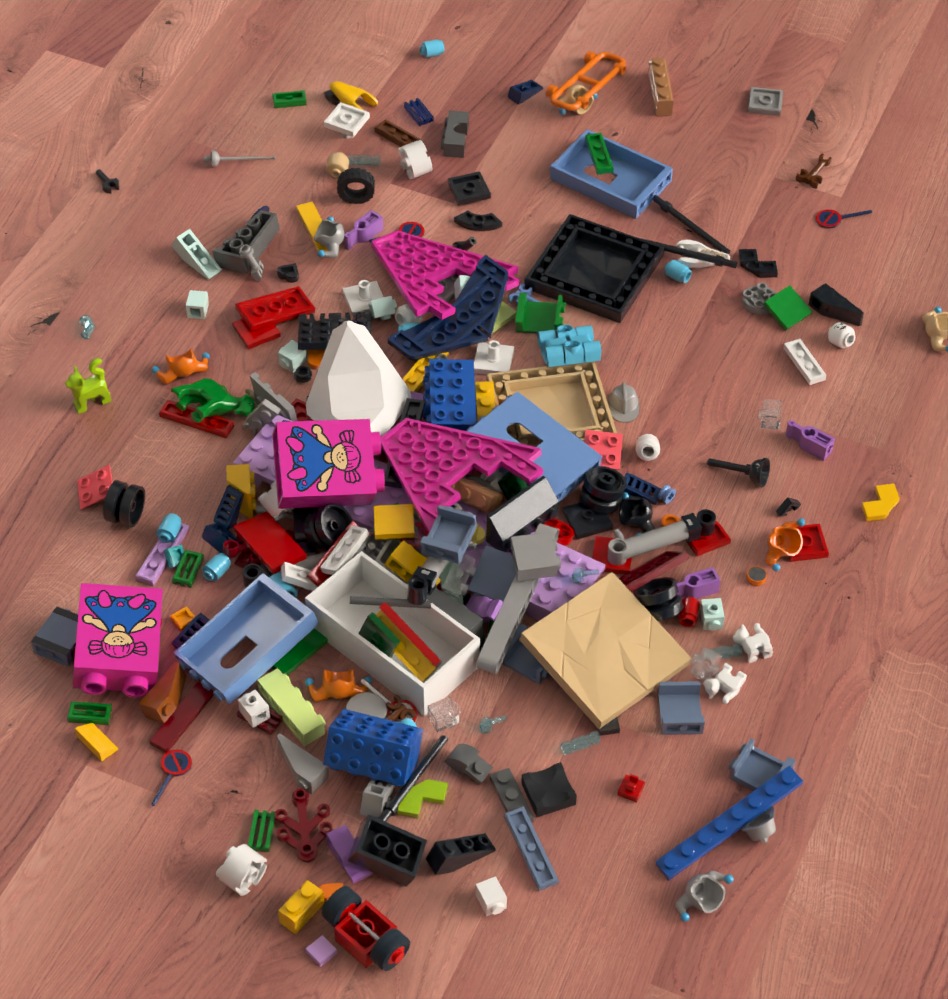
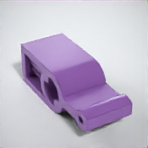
[344,210,383,250]
[786,420,835,461]
[677,567,721,599]
[466,596,503,623]
[327,825,372,884]

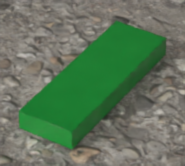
[585,133,614,175]
[271,628,328,676]

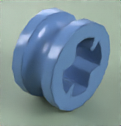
[658,485,676,504]

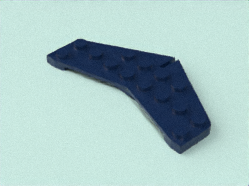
[388,255,508,360]

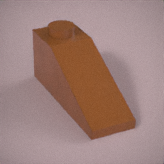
[139,661,186,723]

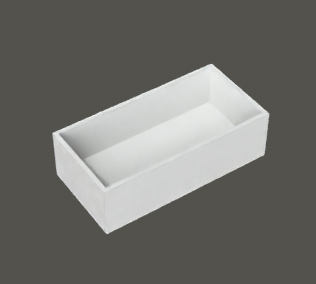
[305,551,480,716]

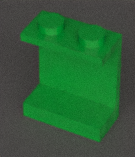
[515,293,566,333]

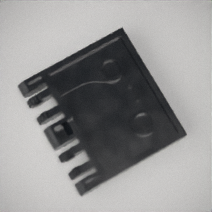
[298,312,371,350]

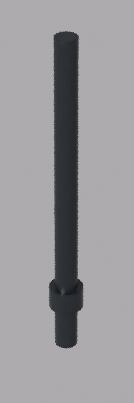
[652,195,731,255]
[640,238,737,268]
[378,735,448,822]

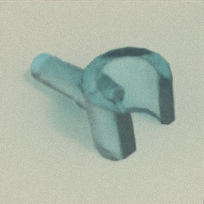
[572,567,599,583]
[480,715,507,733]

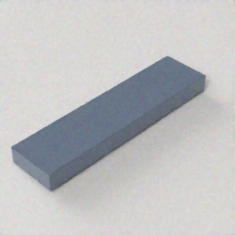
[504,806,559,891]

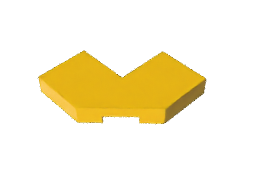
[862,483,899,521]

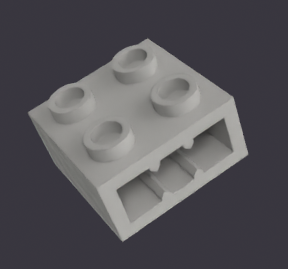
[511,532,561,581]

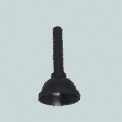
[707,458,770,488]

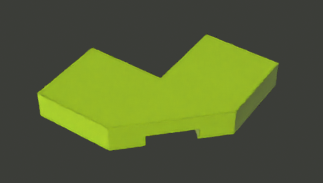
[397,779,448,818]

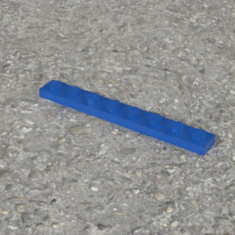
[655,765,803,880]

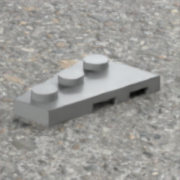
[250,372,297,421]

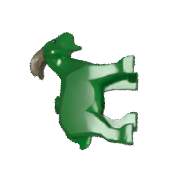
[171,378,256,423]

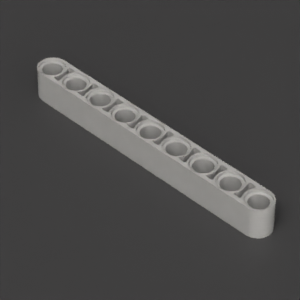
[476,524,559,674]

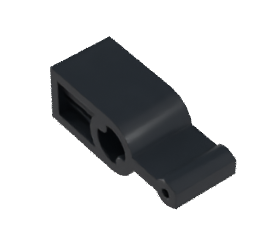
[294,509,315,556]

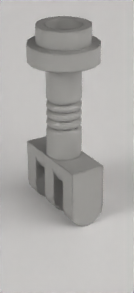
[239,245,264,281]

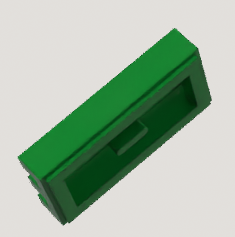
[272,90,307,108]
[172,550,204,588]
[67,701,113,725]
[248,810,276,852]

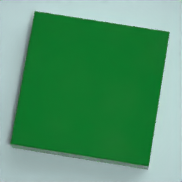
[763,285,812,331]

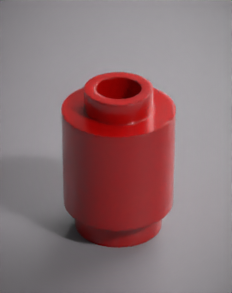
[678,597,700,627]

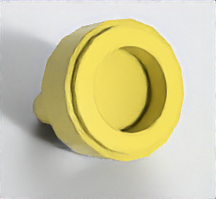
[471,523,485,545]

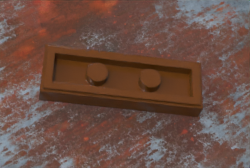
[375,119,423,147]

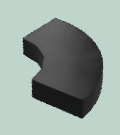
[454,210,502,231]

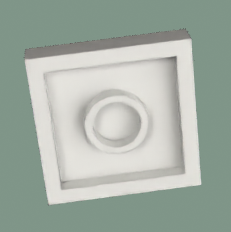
[324,102,370,138]
[343,280,384,317]
[474,340,514,375]

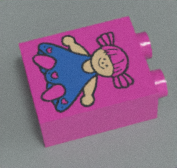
[272,419,385,509]
[73,583,163,698]

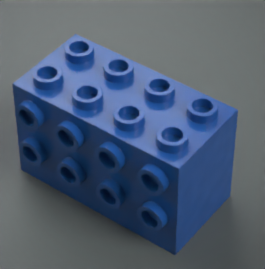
[423,359,476,431]
[323,709,423,786]

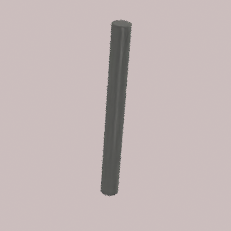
[350,596,431,609]

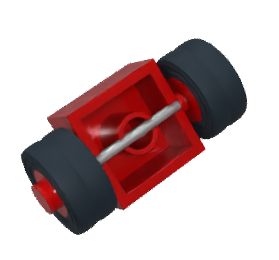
[322,886,410,971]

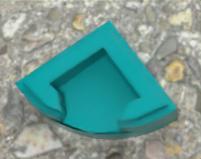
[163,545,184,569]

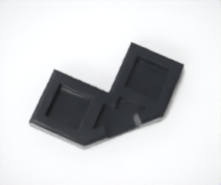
[738,249,778,278]

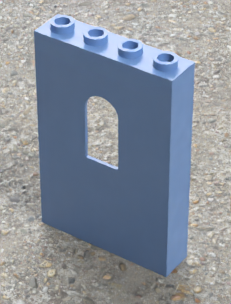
[549,129,673,219]
[467,391,602,502]
[174,573,319,705]

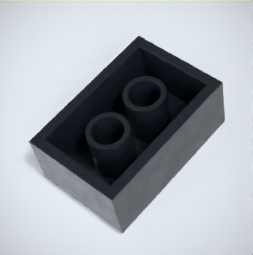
[348,814,427,887]

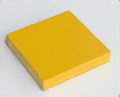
[374,504,414,539]

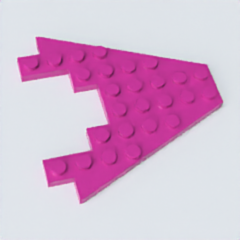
[371,230,519,320]
[381,418,543,534]

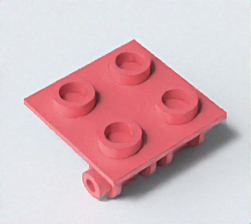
[584,430,623,470]
[77,465,113,510]

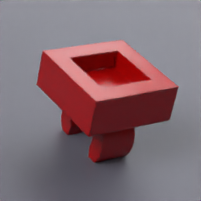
[617,774,645,803]

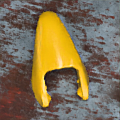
[329,81,378,110]

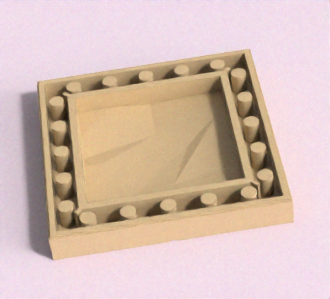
[487,361,617,447]
[520,572,692,729]

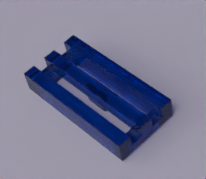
[404,98,434,126]

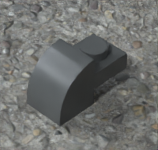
[444,744,493,785]

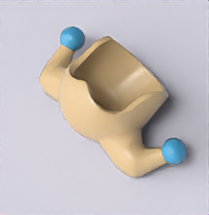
[557,84,598,115]
[922,306,948,352]

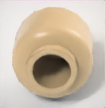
[326,152,349,178]

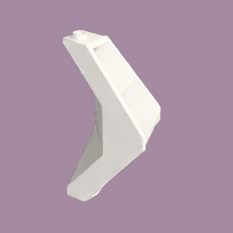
[306,321,411,437]

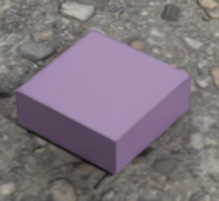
[306,935,337,967]

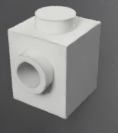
[238,690,270,728]
[476,876,507,916]

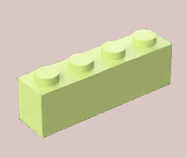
[257,668,326,747]

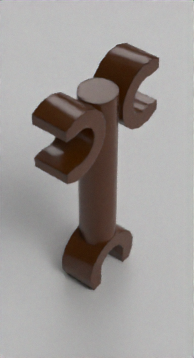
[796,153,832,189]
[385,695,416,721]

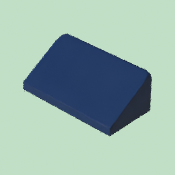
[202,523,244,554]

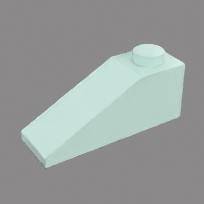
[171,229,222,280]

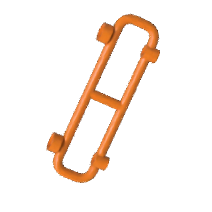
[546,51,626,111]

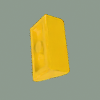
[75,723,118,762]

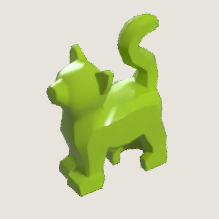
[65,358,111,414]

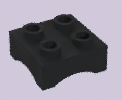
[521,762,577,817]

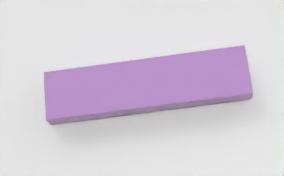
[135,523,189,586]

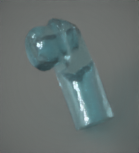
[79,315,95,339]

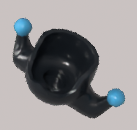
[619,492,655,535]

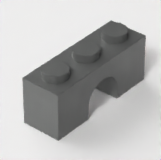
[441,110,469,158]

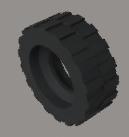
[337,168,375,204]

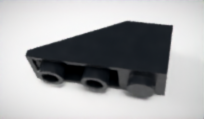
[808,283,864,326]
[425,833,496,875]

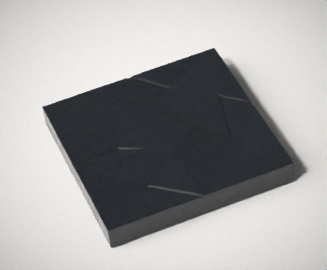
[524,214,664,323]

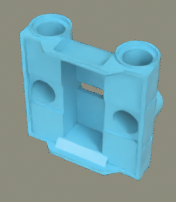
[537,325,601,367]

